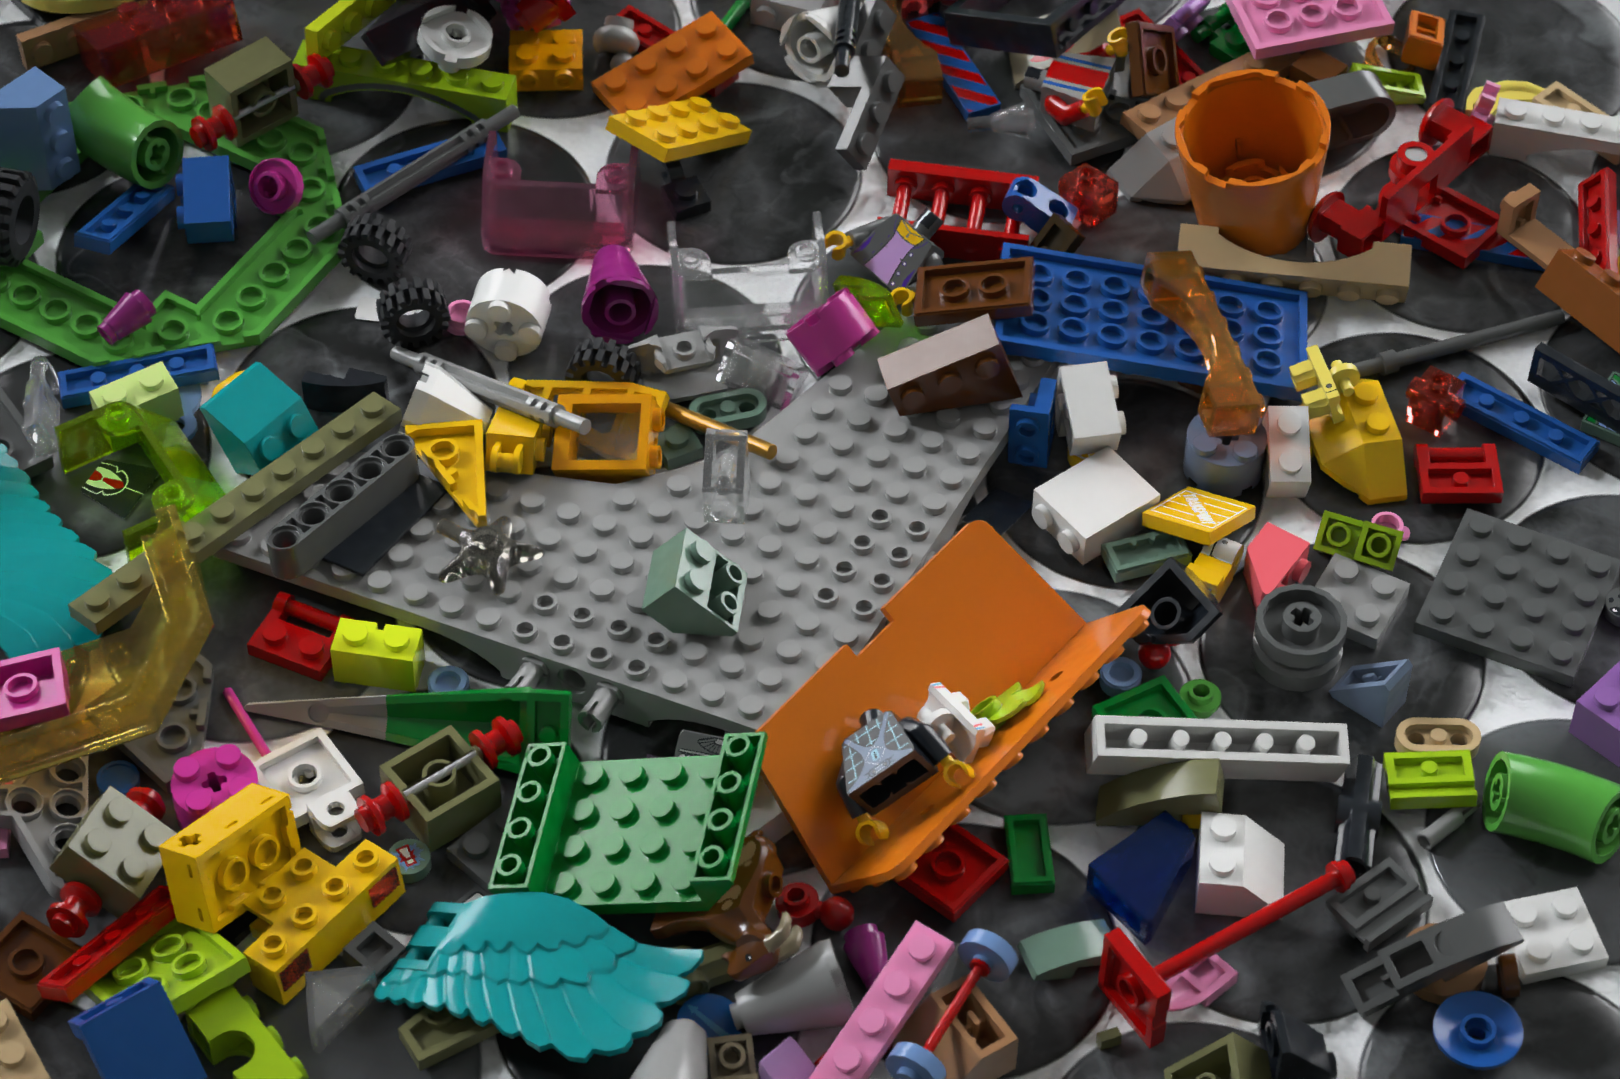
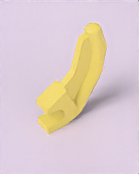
[1464,80,1544,116]

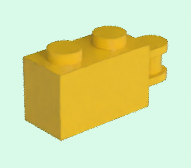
[485,406,553,475]

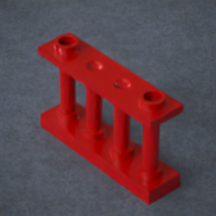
[877,159,1040,261]

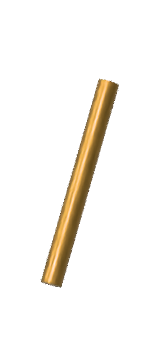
[665,401,777,460]

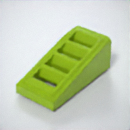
[1348,63,1426,105]

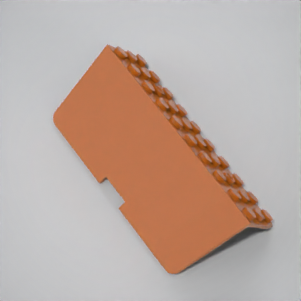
[755,520,1151,894]

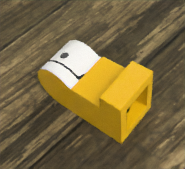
[1187,537,1244,603]

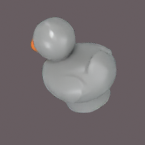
[593,16,640,70]

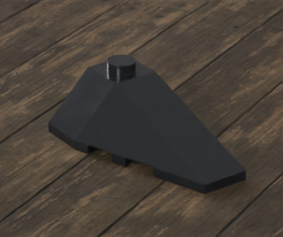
[361,0,497,67]

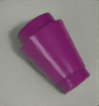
[97,289,156,345]
[843,923,888,992]

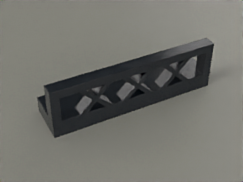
[1527,342,1620,434]

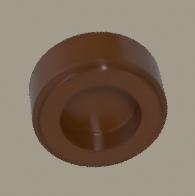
[1496,953,1520,999]

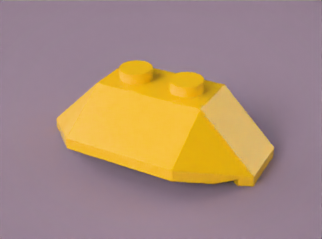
[1299,379,1407,505]

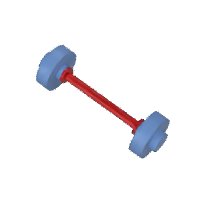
[885,929,1018,1079]

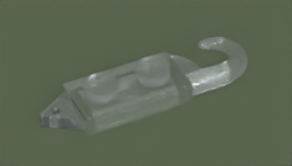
[21,356,60,458]

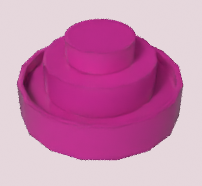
[248,158,304,215]

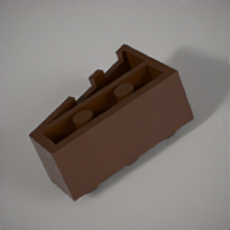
[877,313,1023,416]

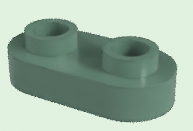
[689,388,767,435]

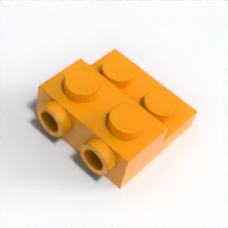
[509,29,584,92]

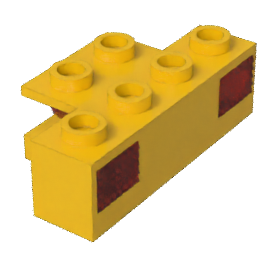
[243,839,406,1006]

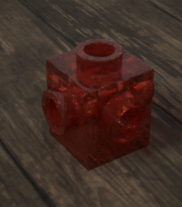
[1058,163,1119,229]
[1405,365,1466,438]

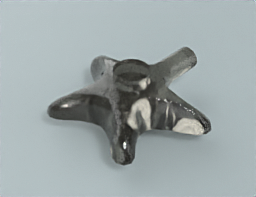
[436,515,545,595]

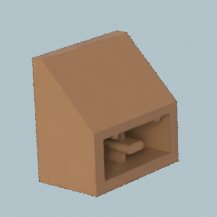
[891,974,1018,1079]

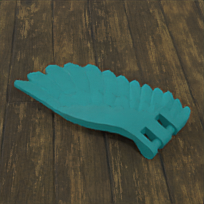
[0,443,113,676]
[374,892,704,1063]

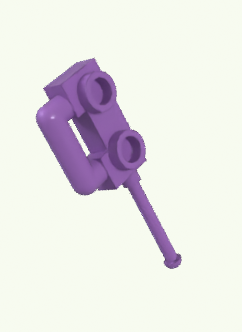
[1162,0,1211,43]

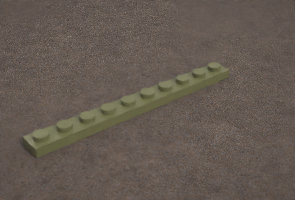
[68,391,402,635]

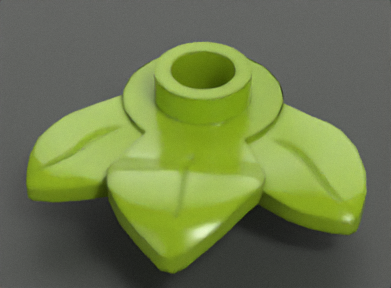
[970,680,1045,731]

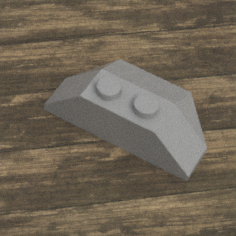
[1107,117,1192,205]

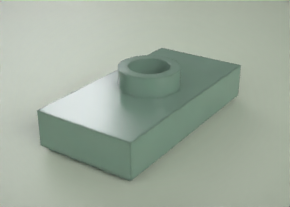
[1100,531,1192,583]

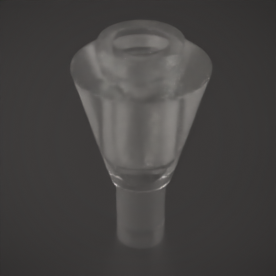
[967,101,1036,138]

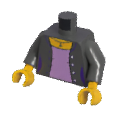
[824,207,944,317]

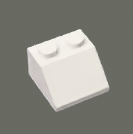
[1195,812,1285,920]

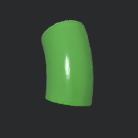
[69,76,184,189]
[1482,751,1620,864]

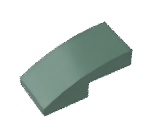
[1017,919,1110,981]

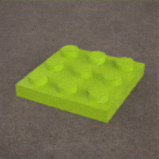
[83,918,252,1015]

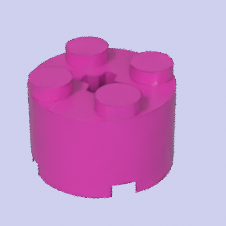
[785,287,880,377]
[171,744,259,831]

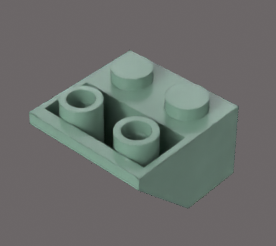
[641,527,748,636]

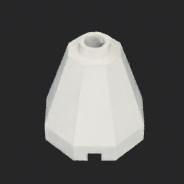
[397,362,493,442]

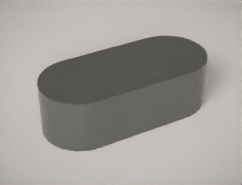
[1306,70,1396,150]

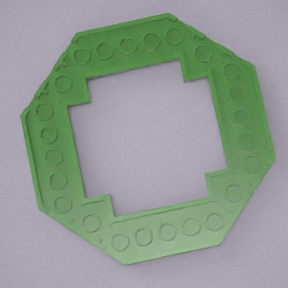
[0,75,345,367]

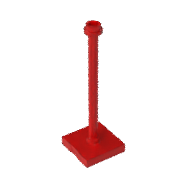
[1098,860,1356,1049]

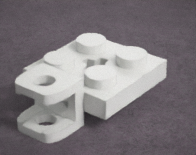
[252,727,365,853]

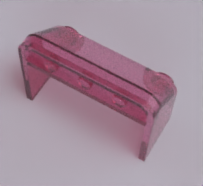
[481,131,641,259]

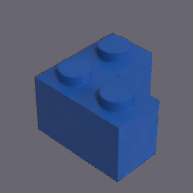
[176,155,237,244]

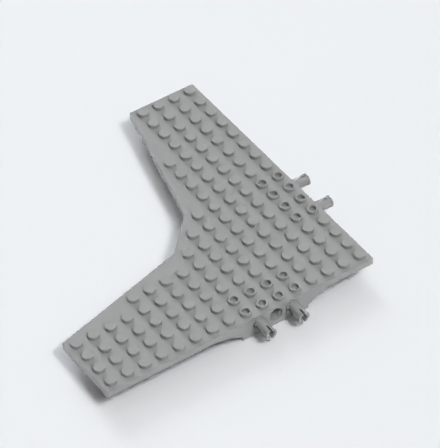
[213,304,1060,733]

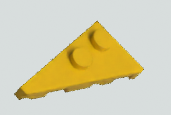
[405,419,487,528]

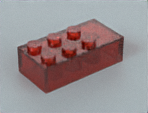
[72,0,243,87]

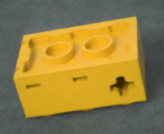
[158,783,301,934]

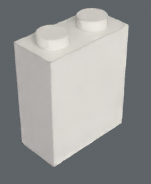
[1032,446,1161,565]

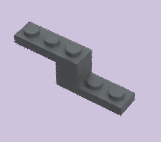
[827,0,905,170]

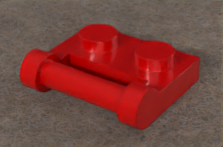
[1413,443,1504,504]
[247,591,356,682]

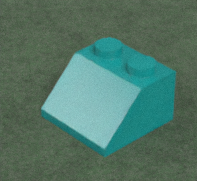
[199,362,319,475]

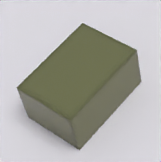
[1096,1027,1122,1051]

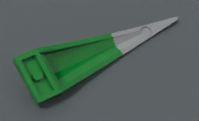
[243,687,572,774]

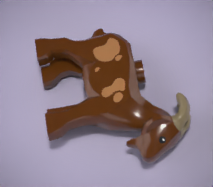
[650,830,803,982]

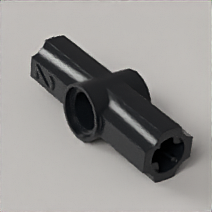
[1333,754,1383,879]

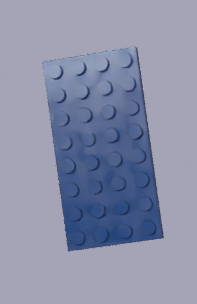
[994,242,1307,402]

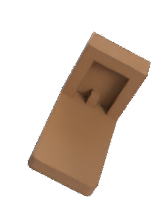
[1497,183,1575,270]

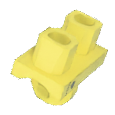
[1289,344,1360,424]

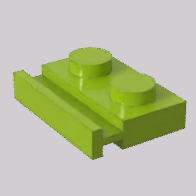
[1383,750,1477,810]

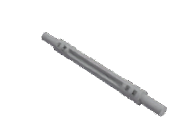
[390,346,591,435]

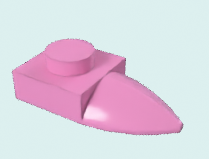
[1165,954,1238,1012]

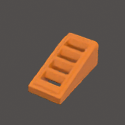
[1401,10,1446,70]

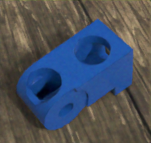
[1002,176,1079,233]

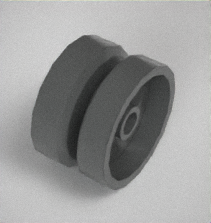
[1251,584,1347,692]

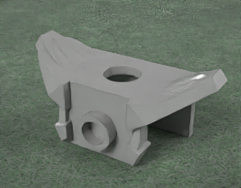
[627,325,738,403]

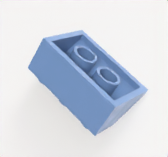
[0,66,81,190]

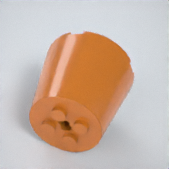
[1175,69,1331,256]

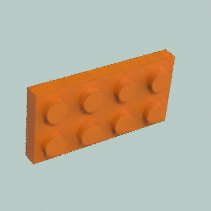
[591,10,754,115]

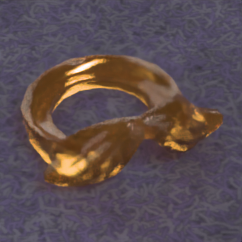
[1362,35,1417,73]

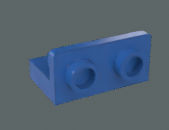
[1008,377,1057,468]

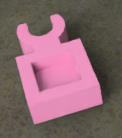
[1470,80,1501,125]

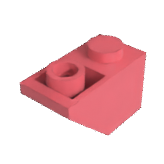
[1243,522,1311,611]

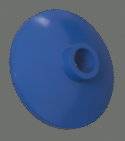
[1432,991,1524,1070]

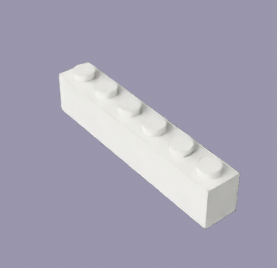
[1084,715,1350,782]

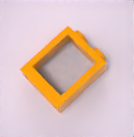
[551,394,665,484]

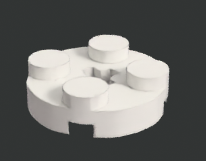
[417,5,493,73]

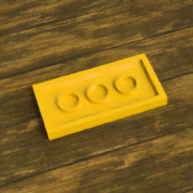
[605,97,752,163]

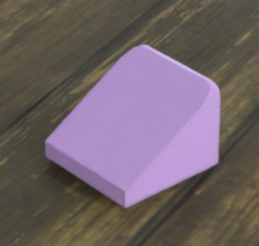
[759,1037,816,1079]

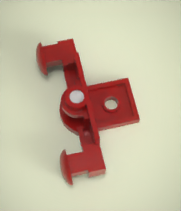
[1307,98,1500,269]

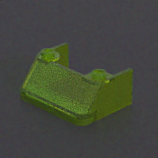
[54,401,226,562]

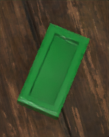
[1003,813,1055,895]

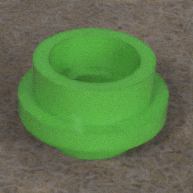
[1179,679,1222,719]

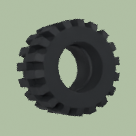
[0,167,40,267]

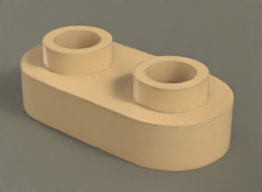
[1394,717,1481,759]

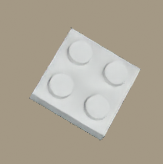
[1504,887,1609,985]

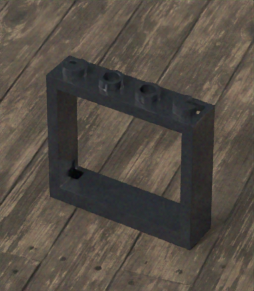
[943,0,1126,58]

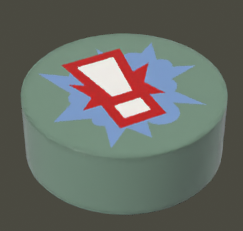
[388,839,432,883]

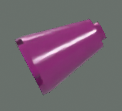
[581,245,659,344]

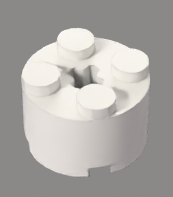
[464,268,552,362]

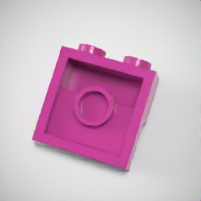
[0,647,71,732]

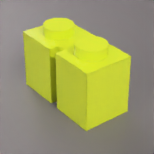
[330,618,425,693]

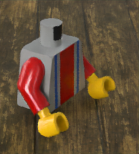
[1023,27,1128,132]

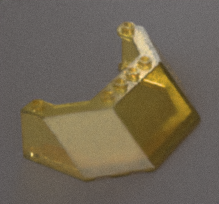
[0,504,214,785]

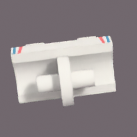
[916,682,995,764]

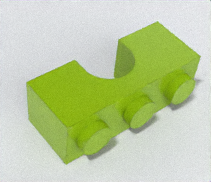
[185,985,309,1079]

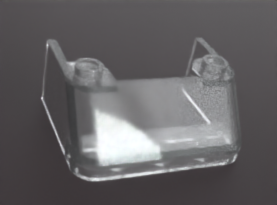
[667,211,829,344]

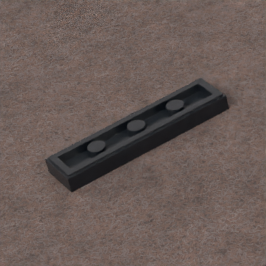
[1426,9,1486,113]

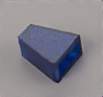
[1086,810,1195,945]

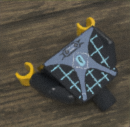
[836,709,975,846]

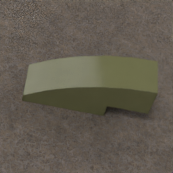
[1095,758,1225,826]

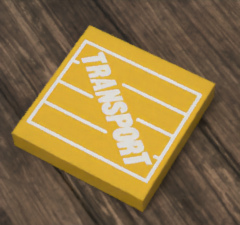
[1142,486,1256,546]

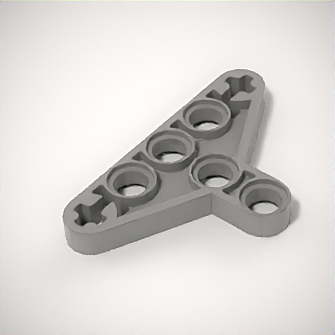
[0,720,88,902]

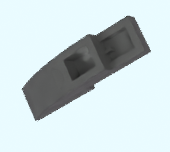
[1340,901,1525,1019]

